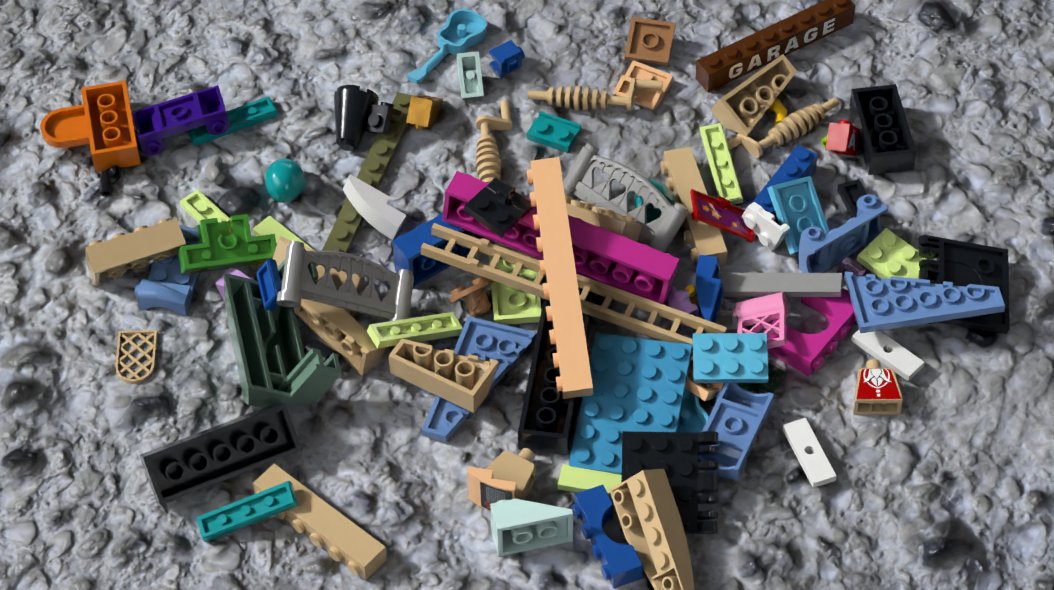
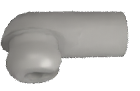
[204,155,225,185]

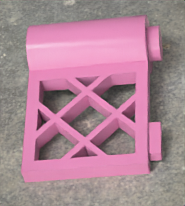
[732,292,789,349]

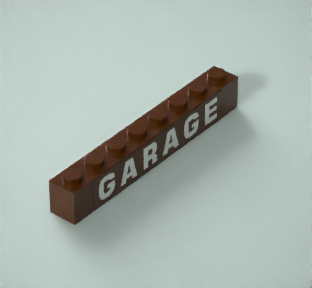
[695,0,855,92]

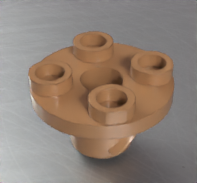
[449,276,494,316]

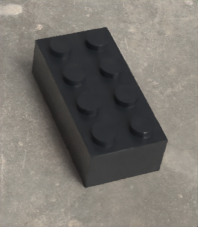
[849,84,916,175]

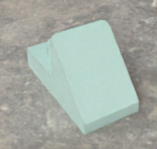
[456,51,484,99]

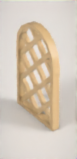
[115,330,158,384]

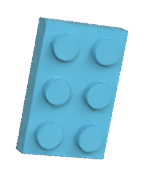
[767,176,830,255]
[692,333,769,383]

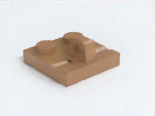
[624,17,676,66]

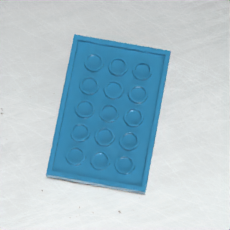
[569,333,693,475]

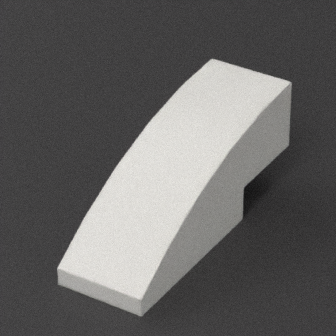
[343,174,406,240]

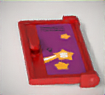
[690,189,755,243]

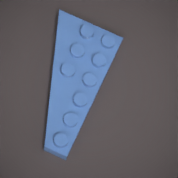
[844,272,1005,333]
[422,316,537,442]

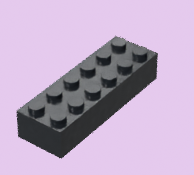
[140,402,302,505]

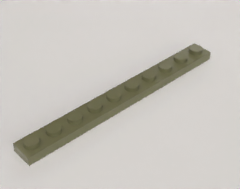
[322,92,412,253]

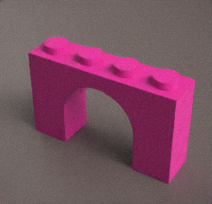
[763,288,857,376]

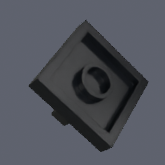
[464,177,532,238]

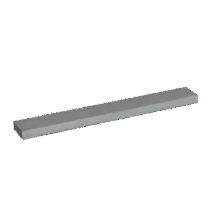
[673,273,843,297]

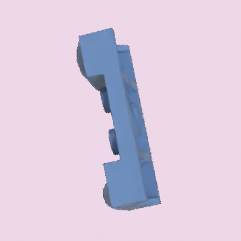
[799,194,888,273]
[134,225,201,316]
[698,383,774,481]

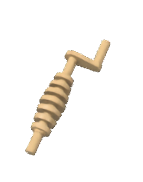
[528,78,663,111]
[727,98,839,158]
[476,100,513,183]

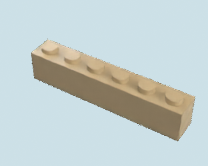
[660,146,728,267]
[253,464,387,580]

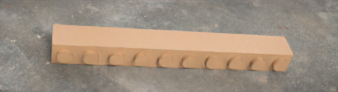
[526,157,593,399]

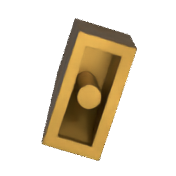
[406,94,443,130]

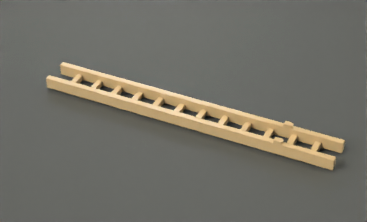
[421,223,727,352]

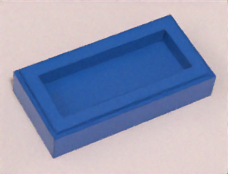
[256,258,282,311]

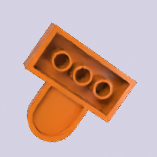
[40,80,141,173]

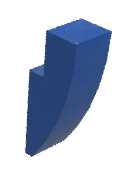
[696,255,724,323]

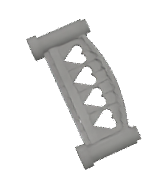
[563,142,688,253]
[276,241,414,322]

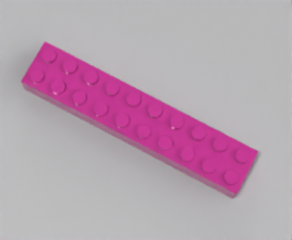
[442,171,679,305]

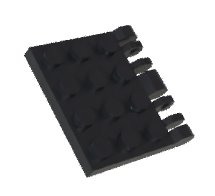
[919,235,1010,334]
[620,431,719,534]

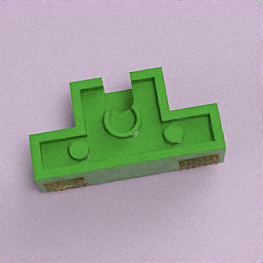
[177,214,277,275]

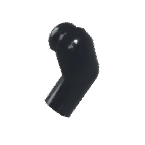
[99,165,122,197]

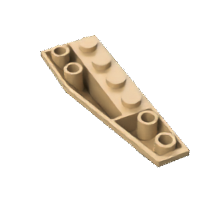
[610,469,695,590]

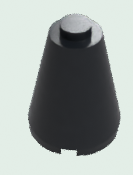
[334,85,379,151]

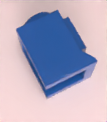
[489,40,525,79]

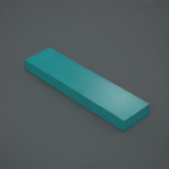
[186,96,278,146]
[196,481,299,542]

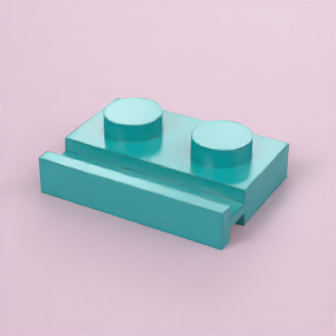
[526,111,581,153]

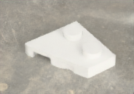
[742,202,790,252]

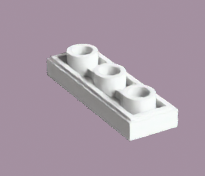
[851,330,924,381]
[782,418,837,488]

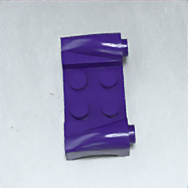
[132,85,230,155]

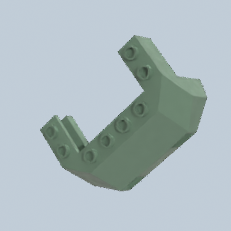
[224,259,342,408]

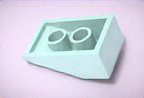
[490,499,573,557]

